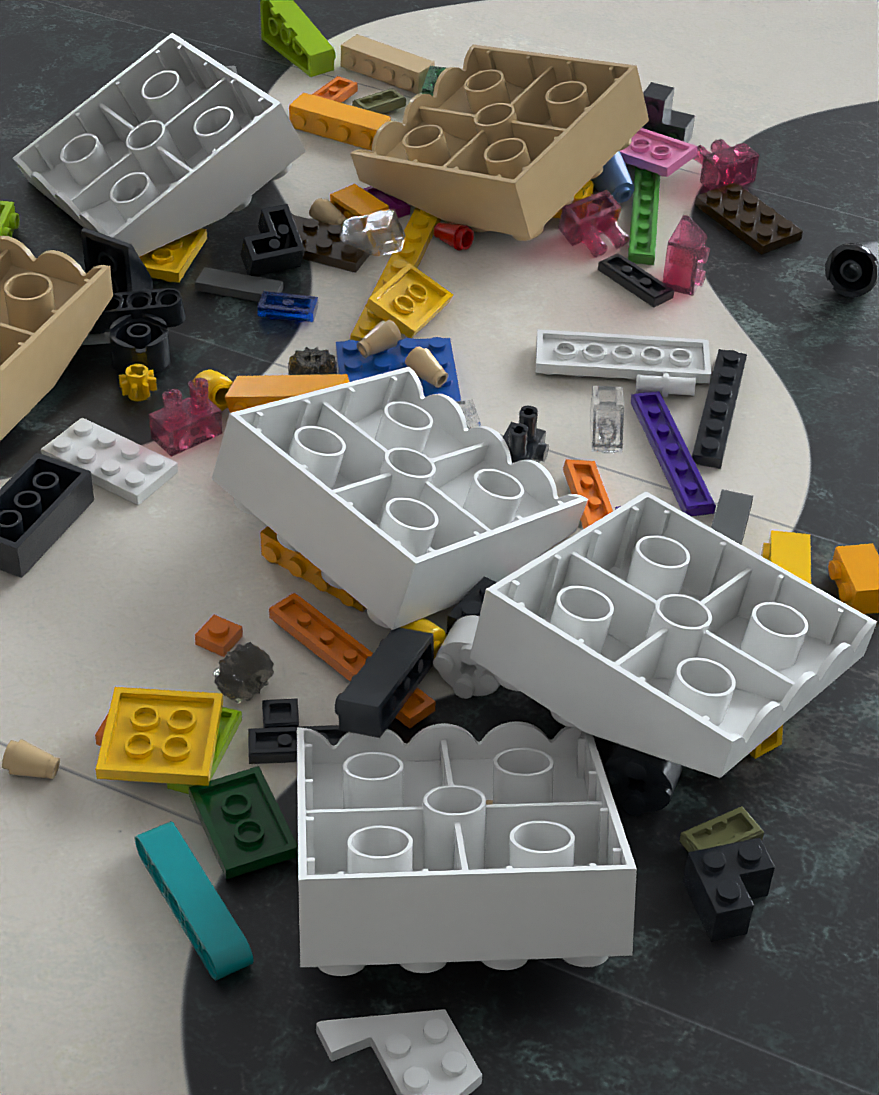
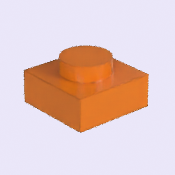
[195,614,243,657]

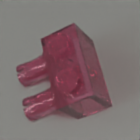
[693,139,759,190]
[558,189,629,258]
[149,378,222,457]

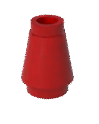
[434,222,474,251]

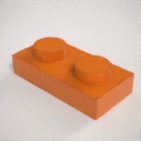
[312,76,358,103]

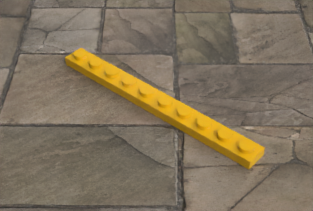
[350,208,441,341]

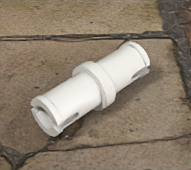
[636,373,696,397]

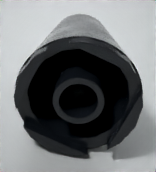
[825,241,879,297]

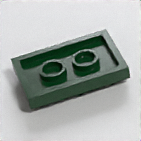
[189,766,298,880]

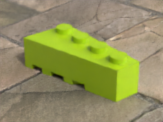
[260,0,336,77]

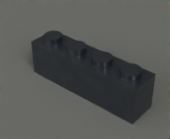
[335,628,434,738]

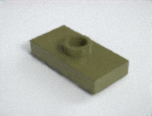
[352,88,406,115]
[679,806,764,852]

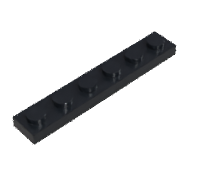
[692,349,747,469]

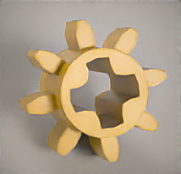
[119,364,157,401]

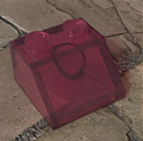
[663,215,710,296]

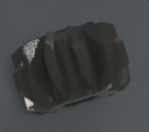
[288,346,337,375]
[213,642,274,704]

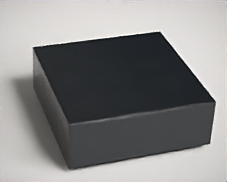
[262,698,299,728]

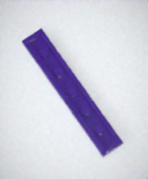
[630,391,716,517]

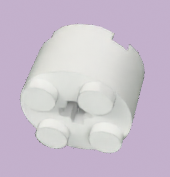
[433,615,500,699]

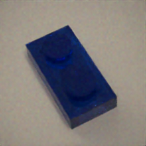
[257,291,318,322]

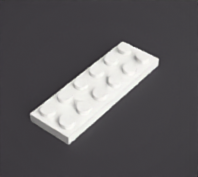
[536,329,711,384]

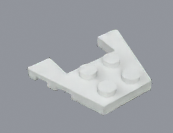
[316,1009,482,1095]

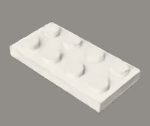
[41,418,178,505]

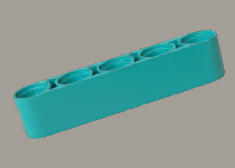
[135,821,254,981]

